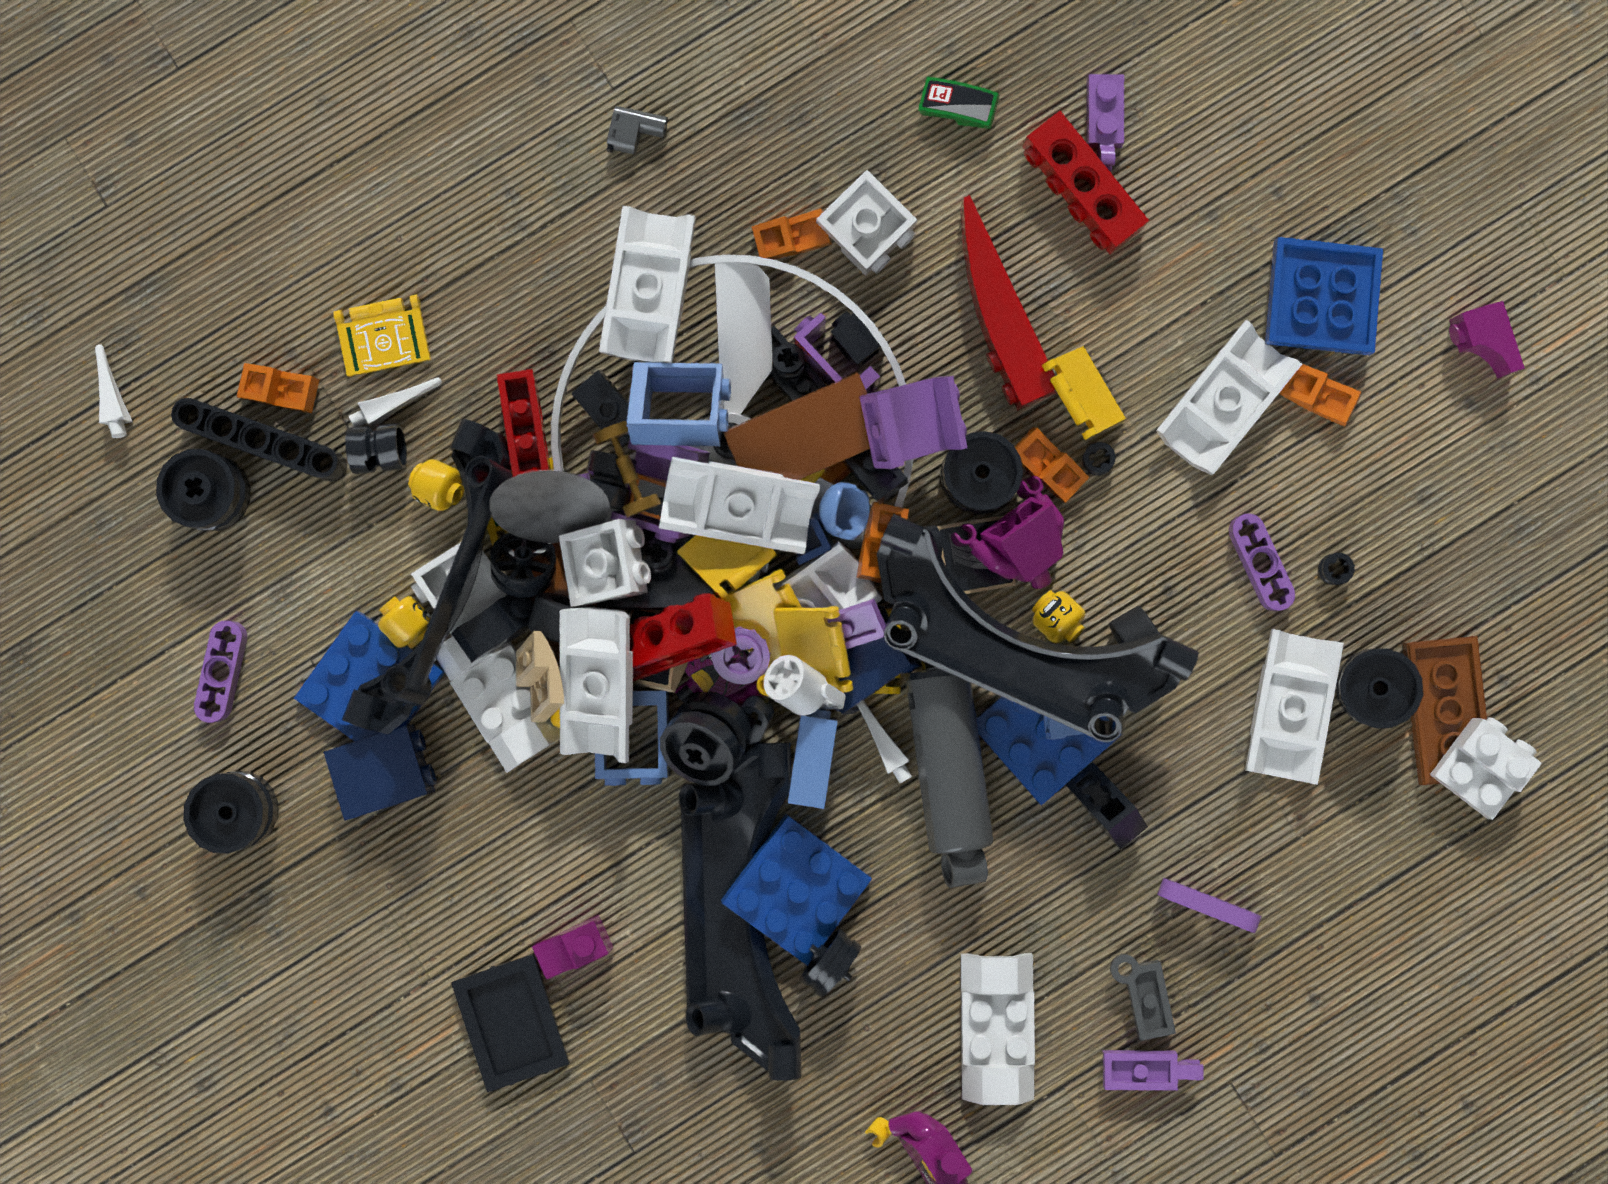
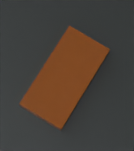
[723,373,870,480]
[1402,636,1487,785]

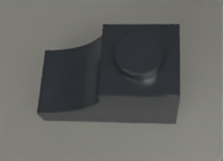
[451,595,534,663]
[1066,762,1148,850]

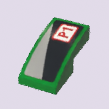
[918,77,1000,129]

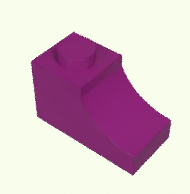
[1449,301,1525,379]
[532,915,613,980]

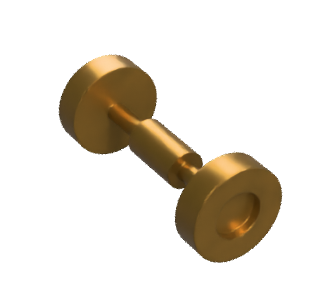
[593,421,661,517]

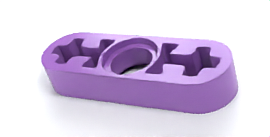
[1228,514,1295,611]
[194,621,247,723]
[1157,878,1262,933]

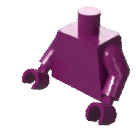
[951,476,1064,589]

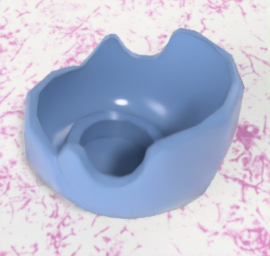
[819,482,870,540]

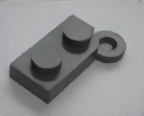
[1110,954,1176,1041]

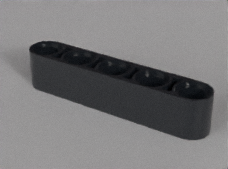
[171,398,347,482]

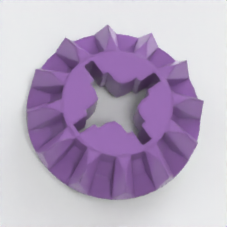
[712,626,770,684]

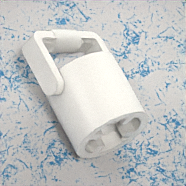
[764,655,846,716]

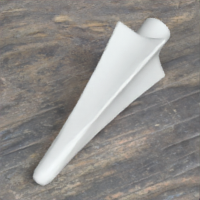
[95,345,133,438]
[349,378,442,429]
[857,700,912,783]

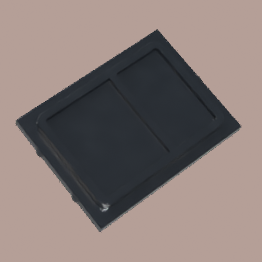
[597,529,715,610]
[451,953,570,1093]

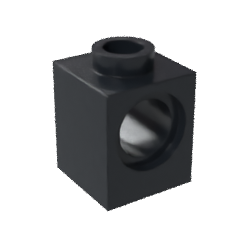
[830,311,882,371]

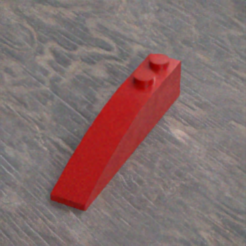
[960,195,1057,411]

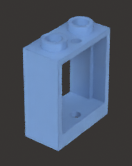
[627,362,731,446]
[595,690,670,786]
[788,709,837,809]

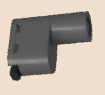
[606,106,668,155]

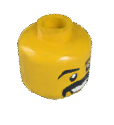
[408,459,464,511]
[1032,590,1086,643]
[378,596,431,649]

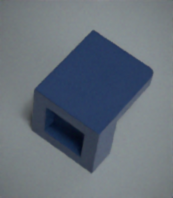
[796,512,834,565]

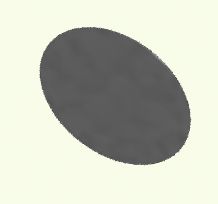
[489,470,610,543]

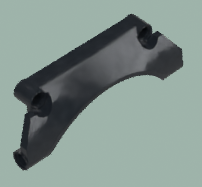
[341,419,513,735]
[877,514,1199,742]
[679,743,802,1081]

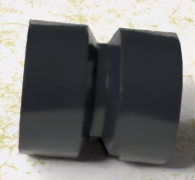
[345,423,407,474]
[587,450,637,511]

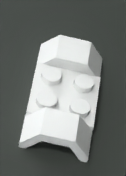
[599,206,696,363]
[1156,320,1302,475]
[659,457,820,554]
[734,542,882,675]
[560,607,633,763]
[1245,629,1344,785]
[436,636,560,773]
[961,953,1035,1105]

